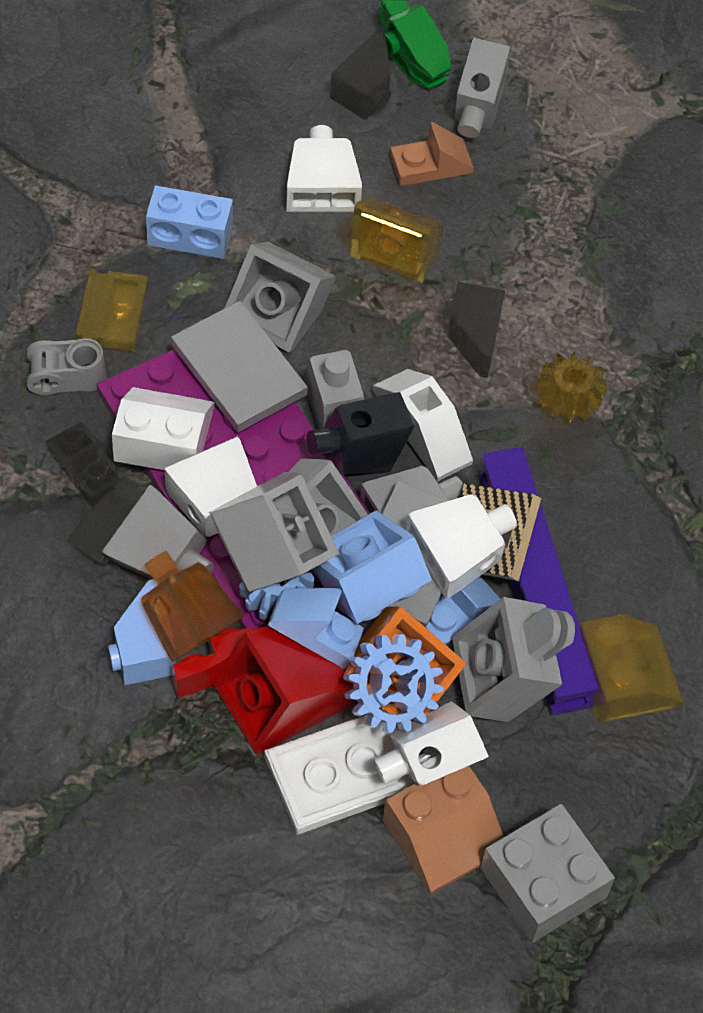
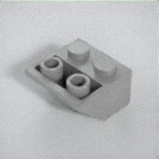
[209,472,339,592]

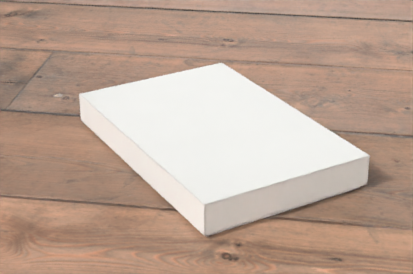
[264,709,416,835]

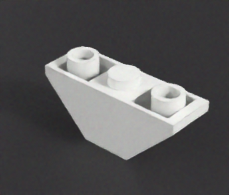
[372,369,473,482]

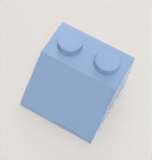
[313,510,432,624]

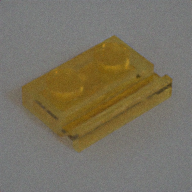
[76,269,148,351]

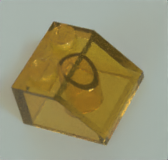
[350,198,444,283]
[580,614,683,723]

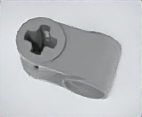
[27,338,107,395]

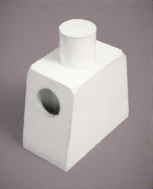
[286,125,362,212]
[165,437,257,537]
[406,494,517,599]
[374,701,489,786]

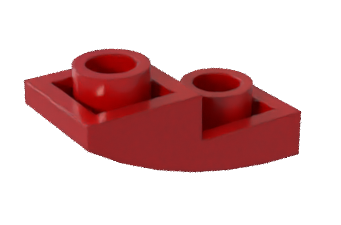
[172,627,253,699]

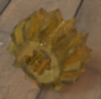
[536,351,607,423]

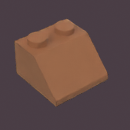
[382,766,504,895]

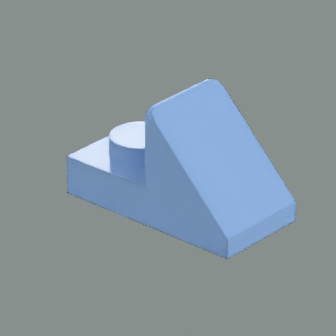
[426,576,500,648]
[268,588,364,669]

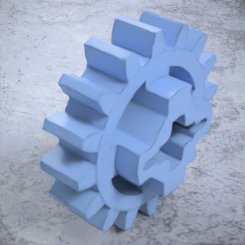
[343,634,444,733]

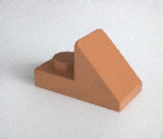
[390,122,474,186]

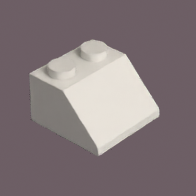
[112,387,214,470]

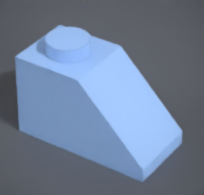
[108,579,176,685]

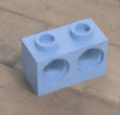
[146,185,233,259]

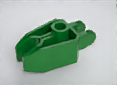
[377,0,451,90]

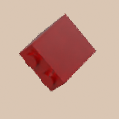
[213,626,358,754]

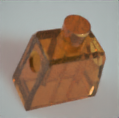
[141,550,245,662]

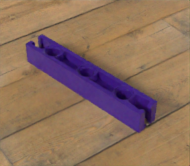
[478,447,599,716]

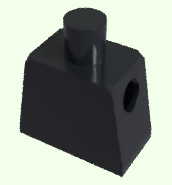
[306,392,415,474]

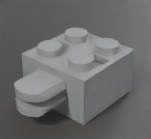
[452,597,575,722]

